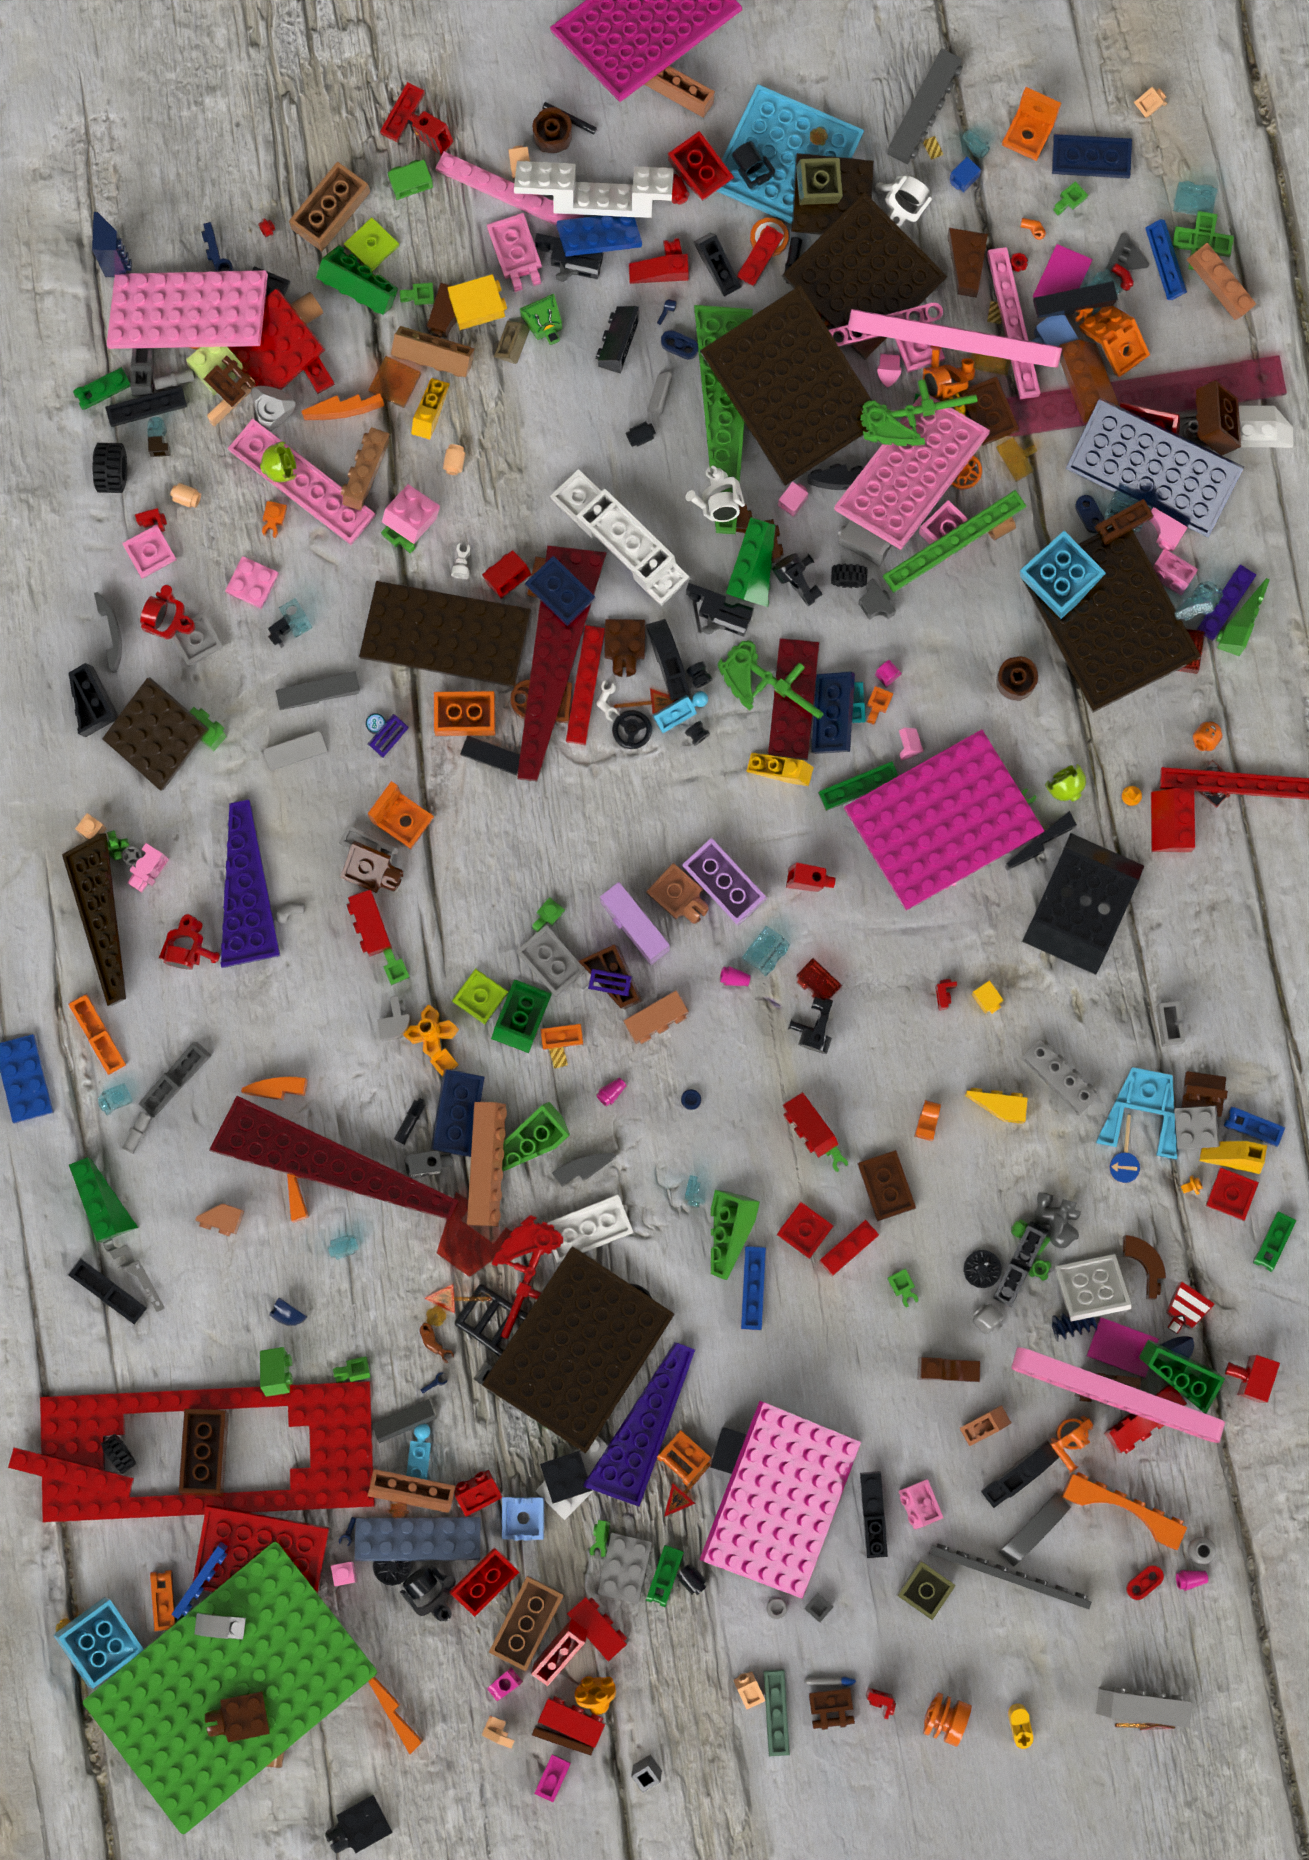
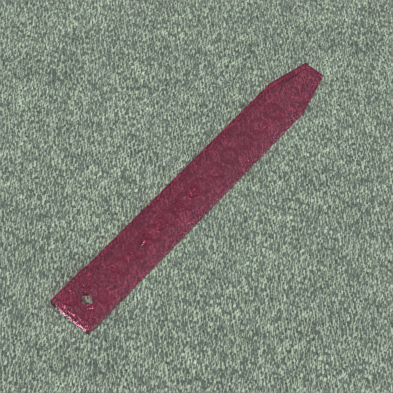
[1006,355,1287,437]

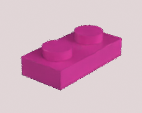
[534,1754,571,1802]

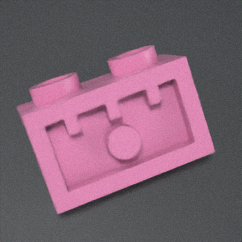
[1153,549,1198,595]
[899,1479,944,1529]

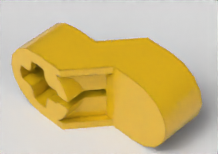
[1008,1703,1033,1749]

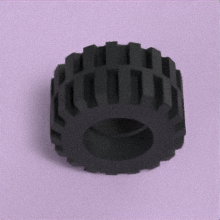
[92,443,127,493]

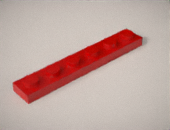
[566,625,605,745]
[8,1447,135,1499]

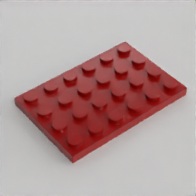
[193,1505,330,1593]

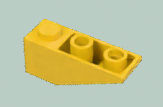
[411,378,450,440]
[746,753,814,786]
[965,1088,1028,1124]
[1199,1141,1267,1174]

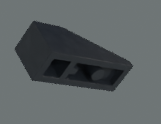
[694,233,741,297]

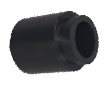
[625,421,656,447]
[677,1564,707,1595]

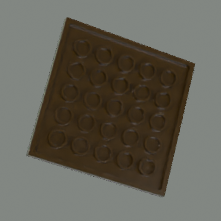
[782,192,948,360]

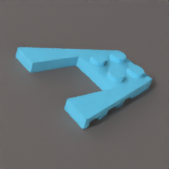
[1096,1067,1177,1159]

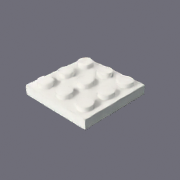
[1055,1254,1131,1321]

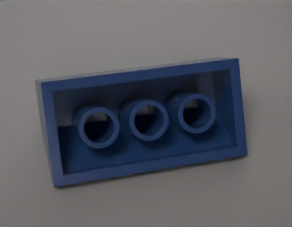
[92,212,132,277]

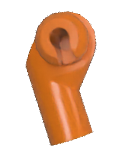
[1020,218,1046,240]

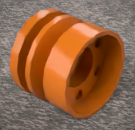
[923,1692,972,1747]

